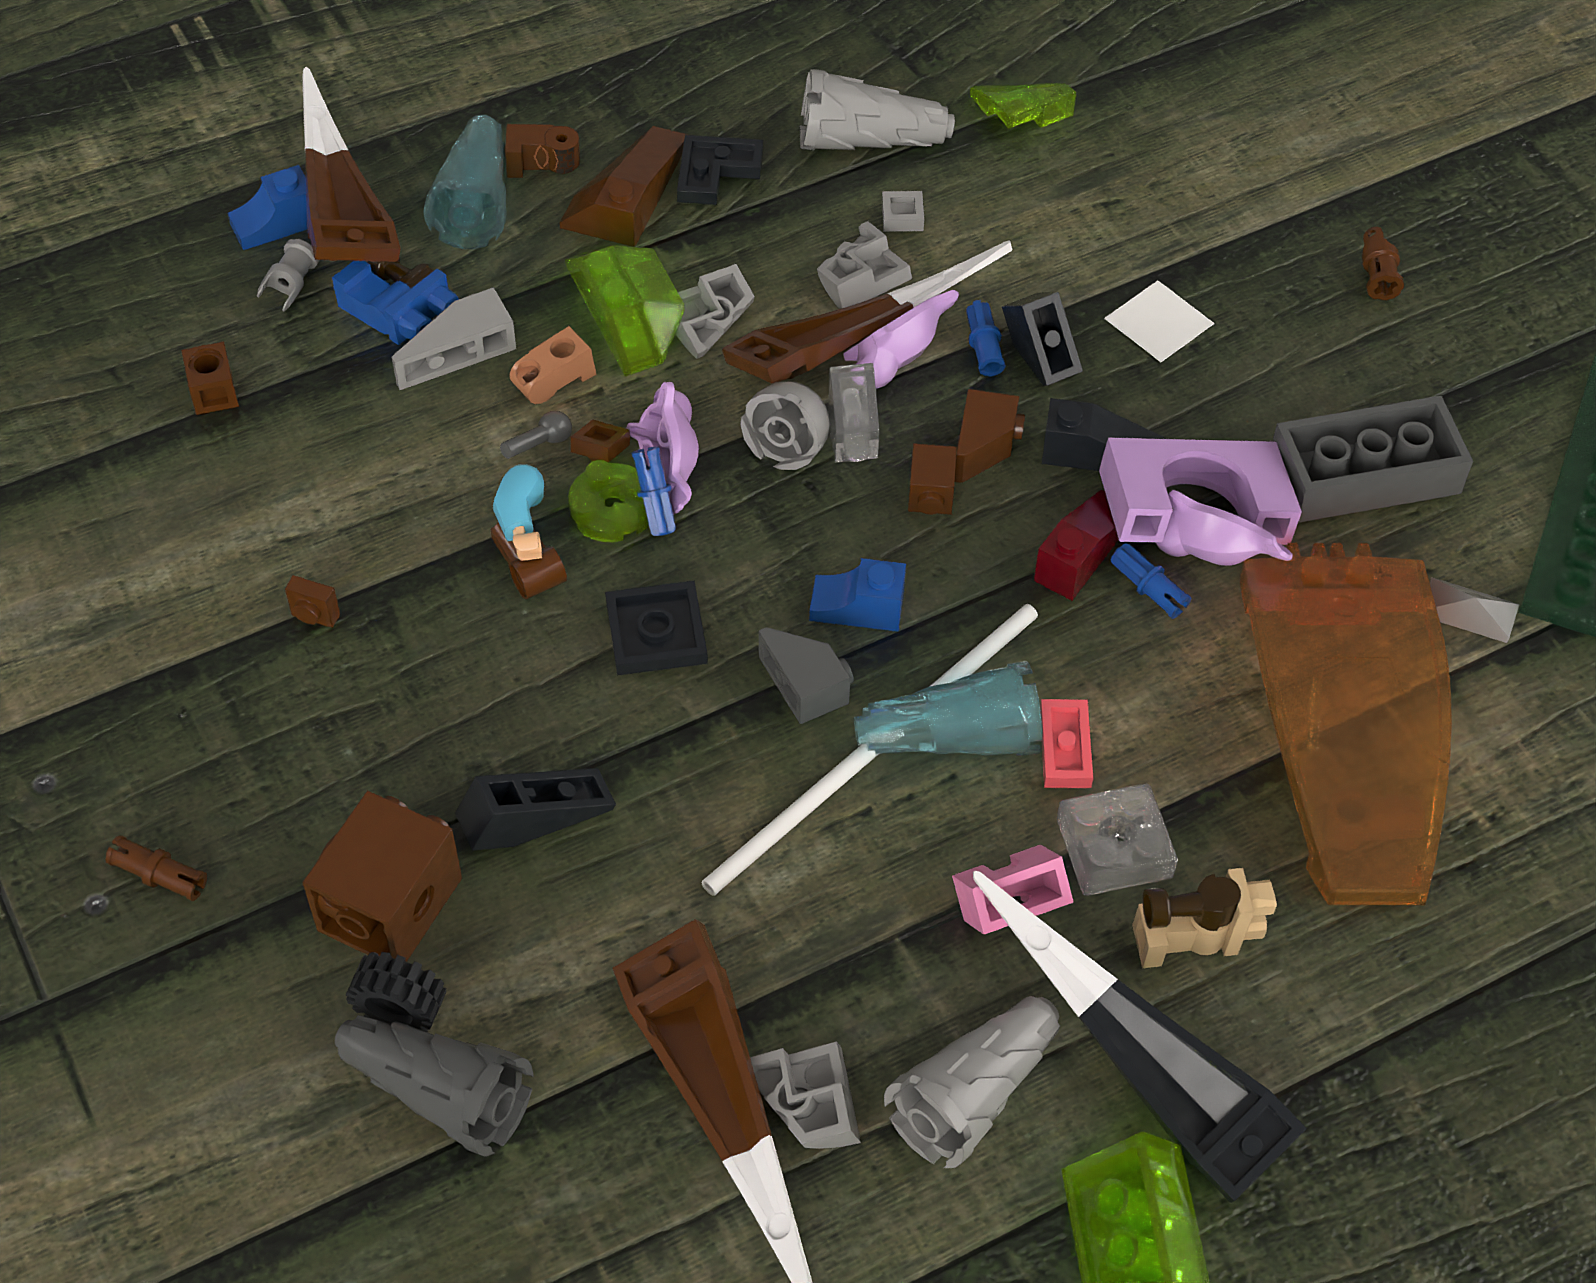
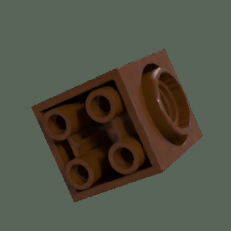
[303,790,462,962]

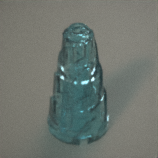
[423,115,507,249]
[854,661,1042,756]

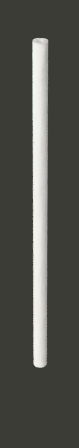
[701,604,1038,896]

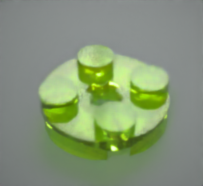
[568,460,649,542]

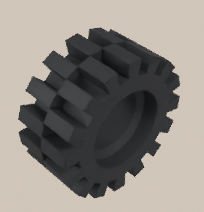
[346,952,446,1032]

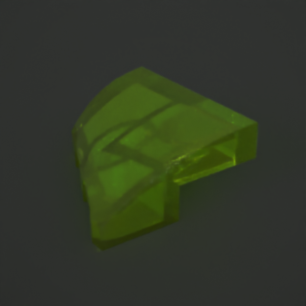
[970,83,1076,129]

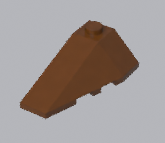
[560,126,688,247]

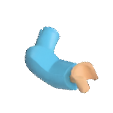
[493,464,544,561]

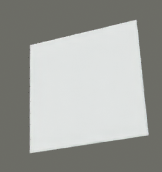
[1104,281,1215,362]

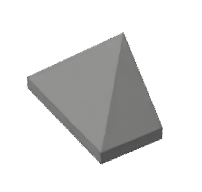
[1419,577,1519,643]

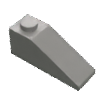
[392,287,516,390]

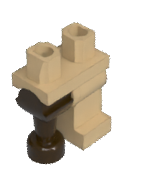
[1132,868,1277,969]

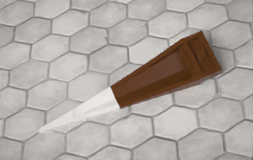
[303,67,401,262]
[722,241,1012,383]
[613,919,813,1283]

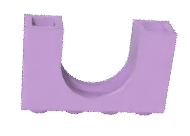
[1099,438,1302,545]

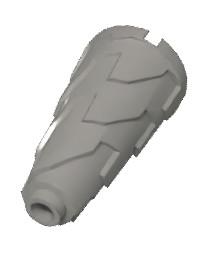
[800,69,955,150]
[884,996,1060,1168]

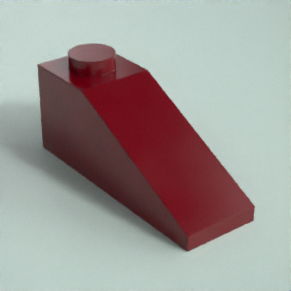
[1034,490,1119,601]

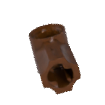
[491,522,567,599]

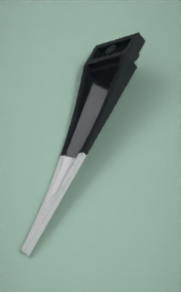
[973,871,1307,1203]

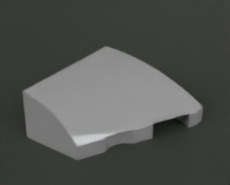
[817,221,912,309]
[659,264,755,359]
[750,1041,861,1149]

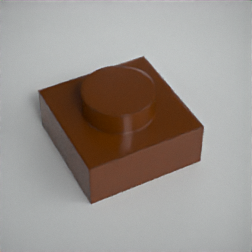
[571,419,630,463]
[285,575,340,628]

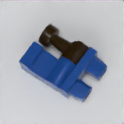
[332,257,459,345]

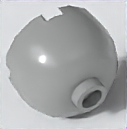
[740,382,830,470]

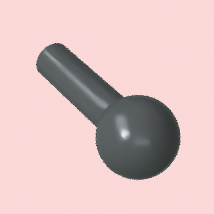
[500,411,572,459]

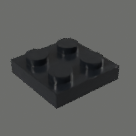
[605,580,708,676]

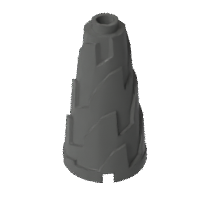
[335,1015,534,1156]

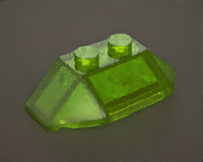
[565,245,685,377]

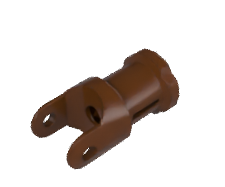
[1362,226,1404,300]

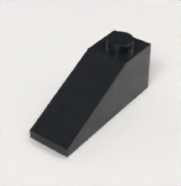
[1041,398,1167,471]
[455,768,616,851]

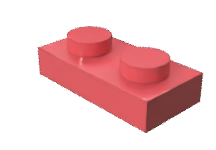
[1040,699,1093,788]

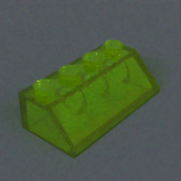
[1061,1131,1210,1283]

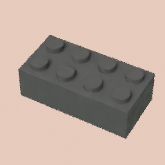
[1272,395,1473,523]

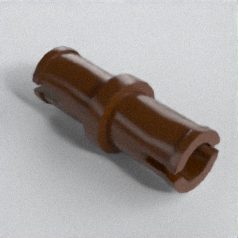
[105,835,207,901]

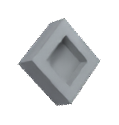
[882,191,924,232]

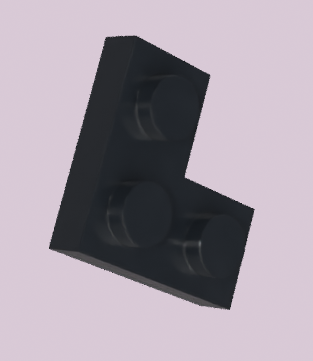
[677,135,764,205]

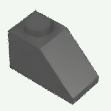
[759,627,854,724]

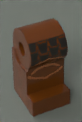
[505,124,580,178]

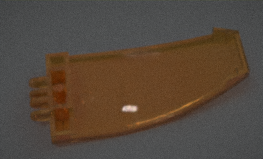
[1240,543,1452,905]

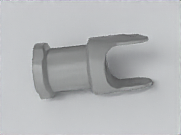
[257,239,319,311]

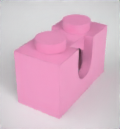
[952,845,1073,934]

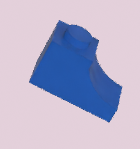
[228,165,307,250]
[809,558,906,632]

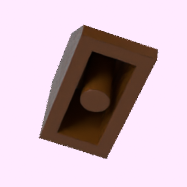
[955,389,1025,483]

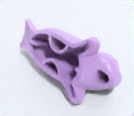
[843,290,959,389]
[626,382,699,515]
[1156,490,1293,566]

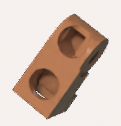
[510,326,597,404]

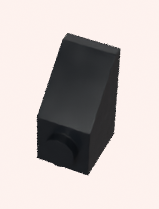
[1001,292,1083,386]

